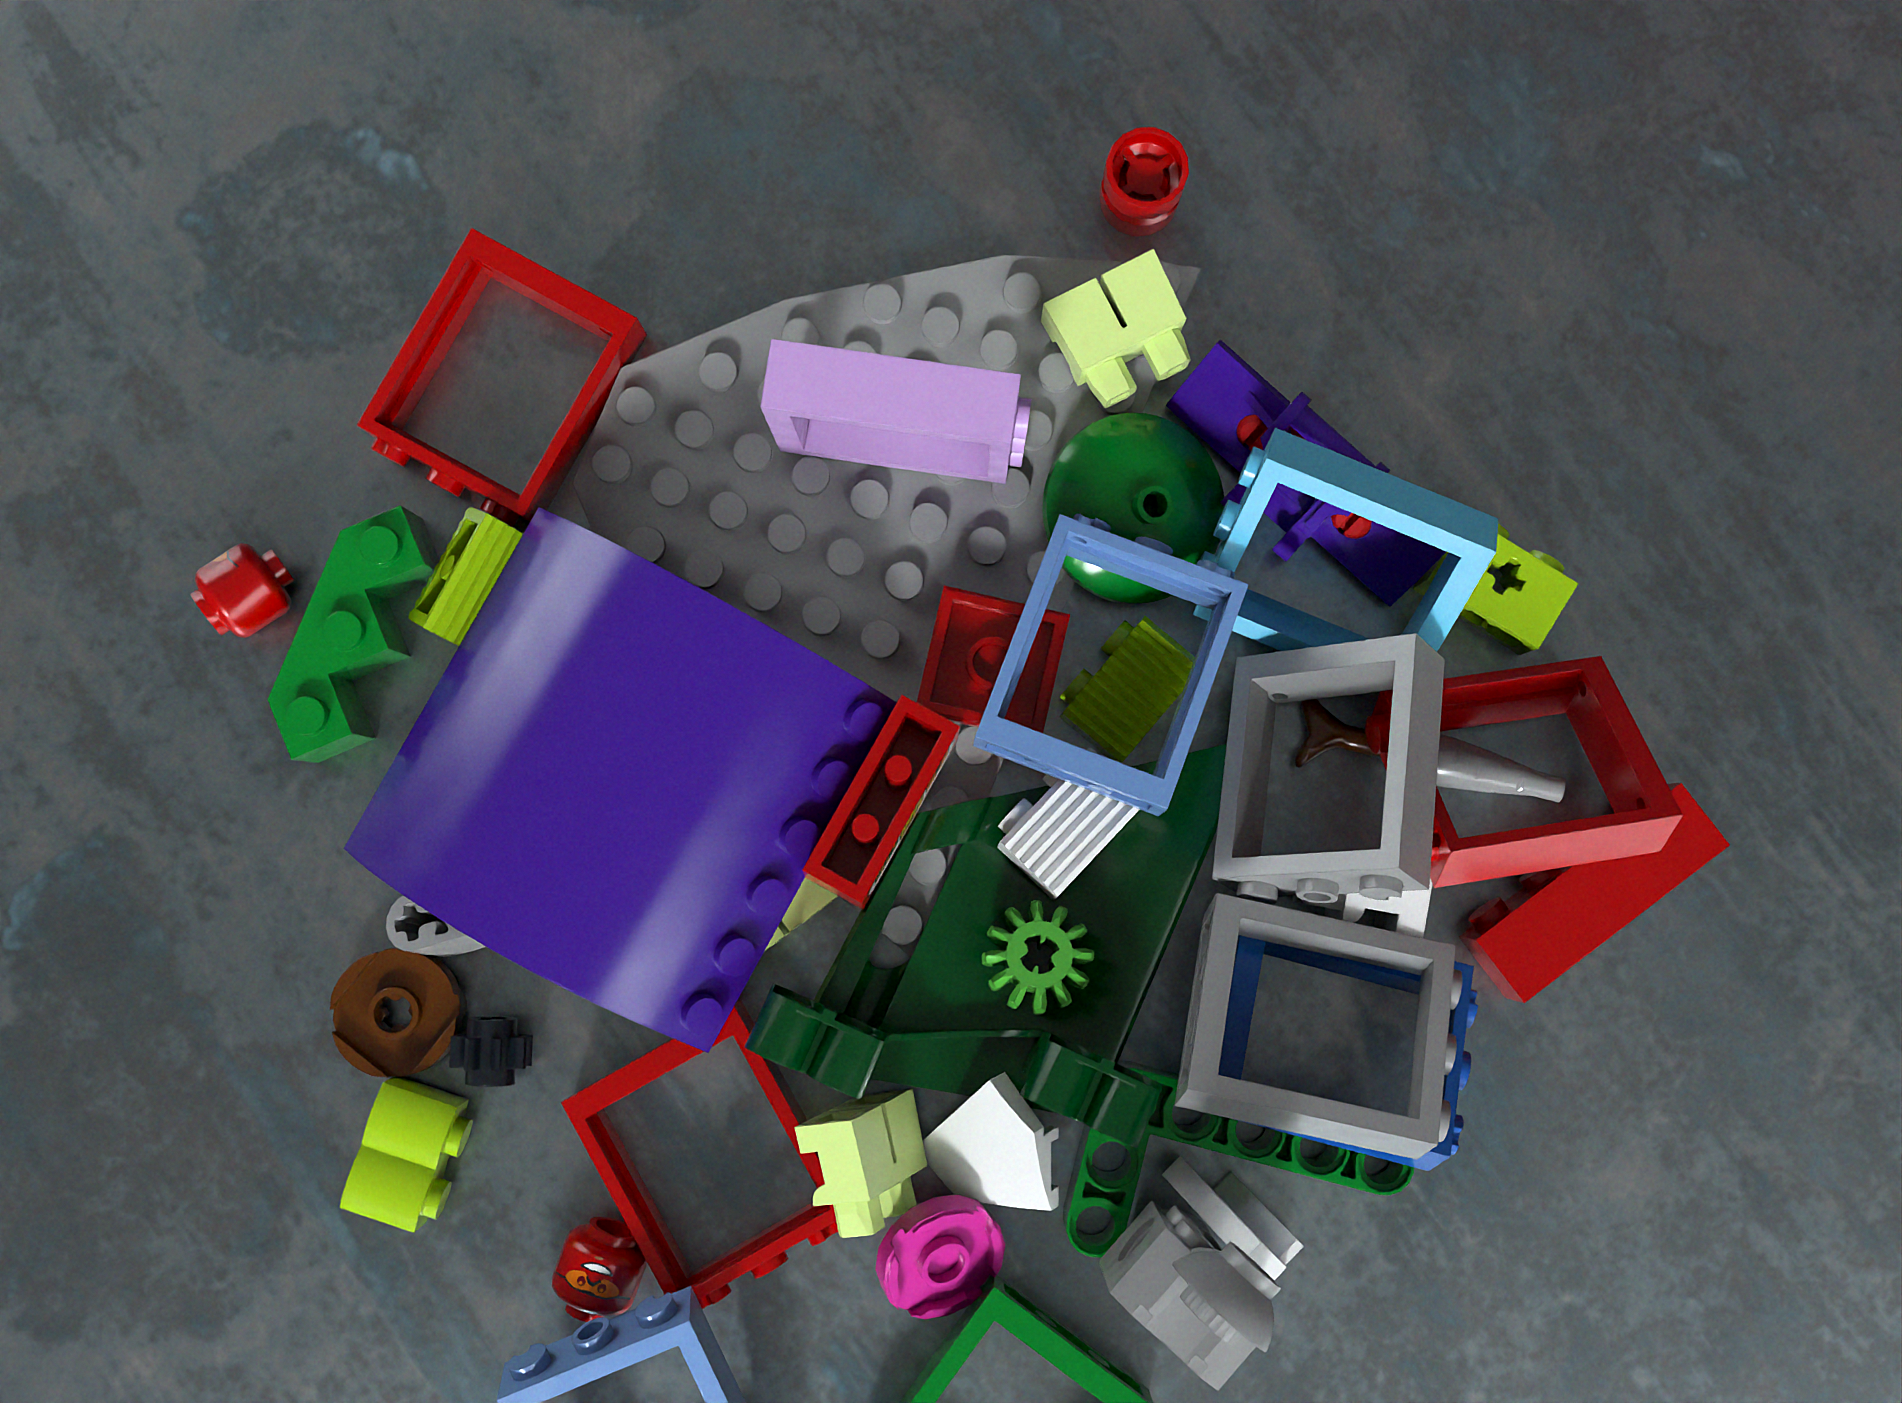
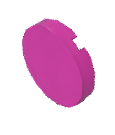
[875,1195,1006,1319]

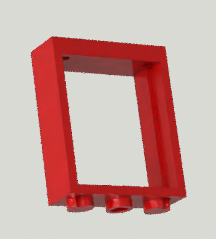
[357,228,647,528]
[1365,656,1683,888]
[561,1000,839,1309]

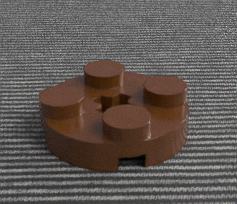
[330,947,467,1078]

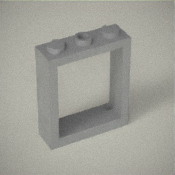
[1212,633,1445,905]
[1174,893,1462,1160]

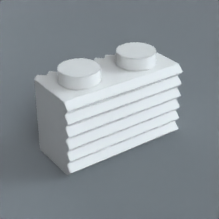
[997,747,1140,901]

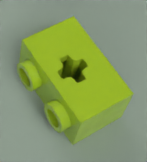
[1412,524,1579,655]

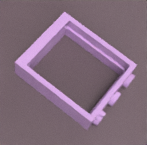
[760,339,1032,484]

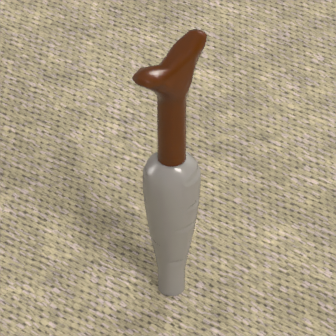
[1295,699,1566,802]

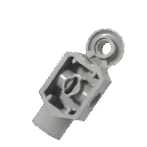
[1099,1200,1281,1391]

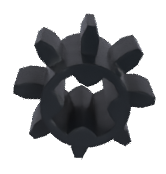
[449,1016,533,1087]

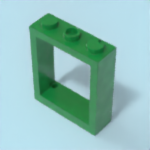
[899,1275,1153,1403]

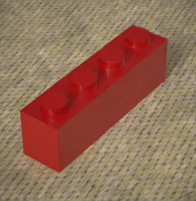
[1459,783,1730,1003]

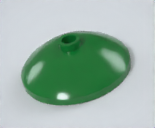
[1042,412,1224,604]

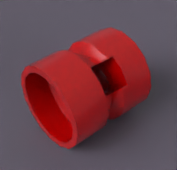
[1099,127,1189,237]

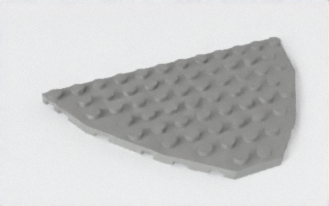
[572,255,1200,957]

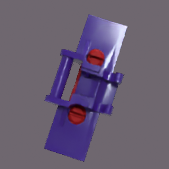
[1165,339,1447,607]

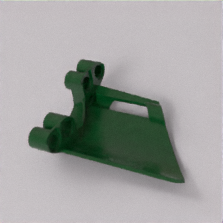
[744,743,1227,1148]

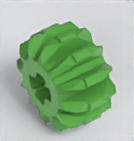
[981,900,1094,1015]

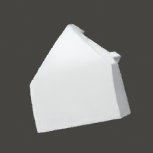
[923,1072,1059,1211]
[1162,1156,1304,1280]

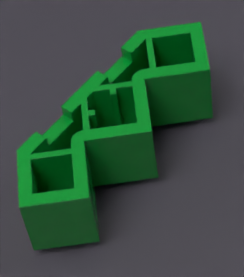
[267,505,440,763]

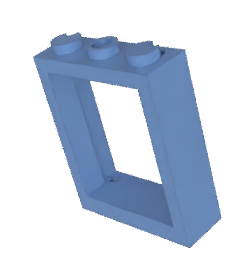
[973,514,1249,816]
[497,1286,746,1403]

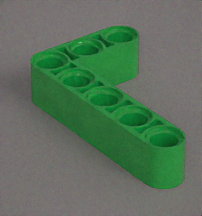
[1063,1060,1414,1258]

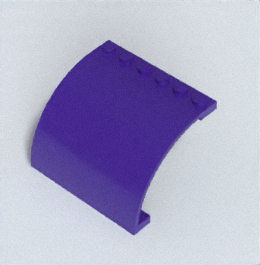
[344,507,897,1053]

